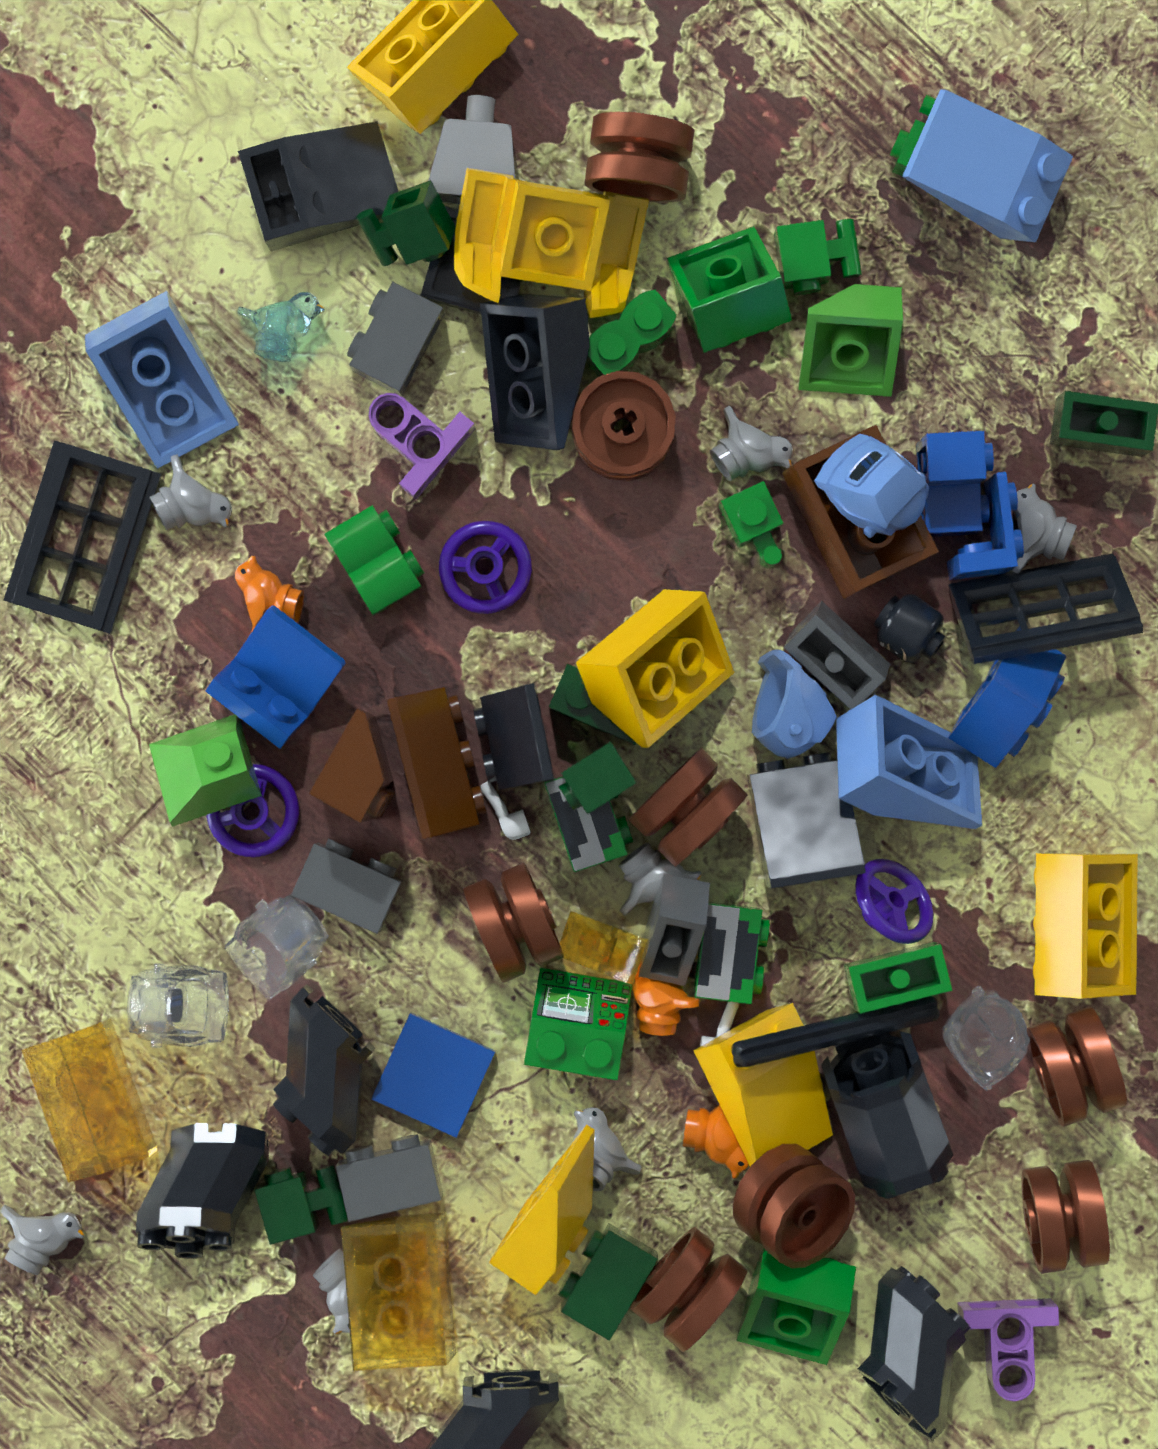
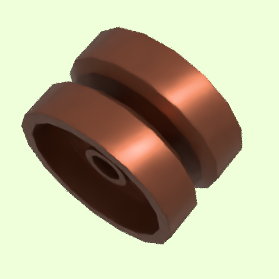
[585,111,695,203]
[572,371,676,481]
[628,748,748,867]
[463,862,564,983]
[1027,1006,1127,1127]
[733,1144,855,1268]
[1021,1160,1110,1274]
[631,1227,748,1352]

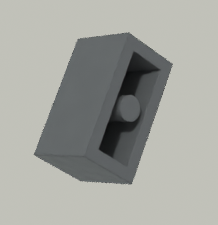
[347,281,445,397]
[784,601,890,709]
[291,838,403,934]
[639,873,710,986]
[336,1134,443,1222]

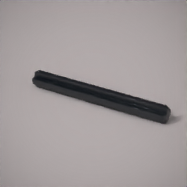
[731,996,940,1068]

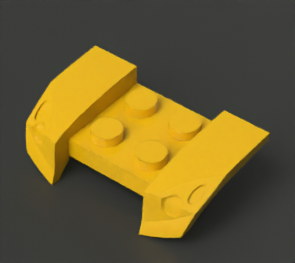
[454,168,649,318]

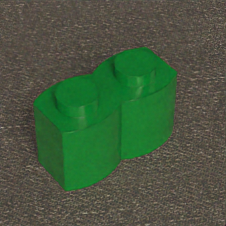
[586,289,677,377]
[324,505,425,616]

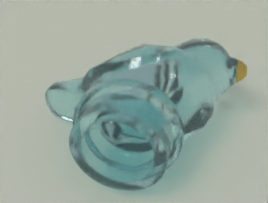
[237,292,325,362]

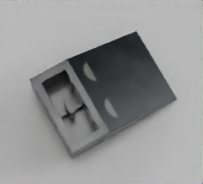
[238,121,399,252]

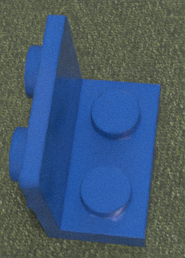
[947,472,1024,580]
[205,606,346,749]

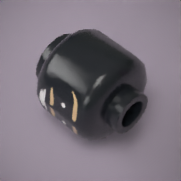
[874,594,946,663]

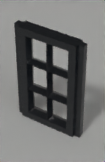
[4,440,162,634]
[948,553,1143,664]

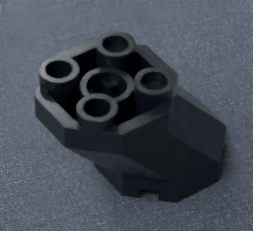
[273,984,376,1156]
[821,1031,954,1199]
[136,1123,270,1259]
[858,1266,970,1442]
[426,1369,559,1449]

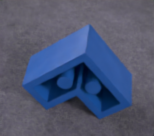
[916,431,994,537]
[948,626,1067,768]

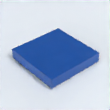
[371,1012,496,1138]

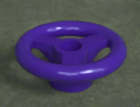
[439,521,532,614]
[206,764,299,857]
[855,859,934,944]

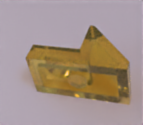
[560,911,648,985]

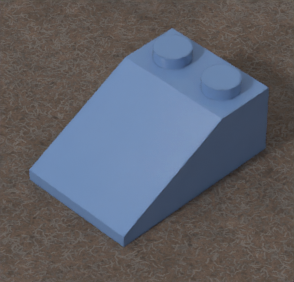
[902,90,1073,242]
[85,291,239,469]
[836,695,982,829]

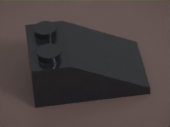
[480,294,590,450]
[473,683,555,790]

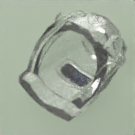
[225,894,329,999]
[127,963,229,1048]
[942,986,1030,1091]

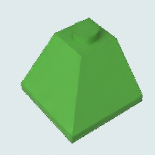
[798,284,903,397]
[149,714,262,827]

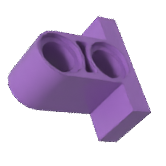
[369,393,476,500]
[957,1298,1059,1402]

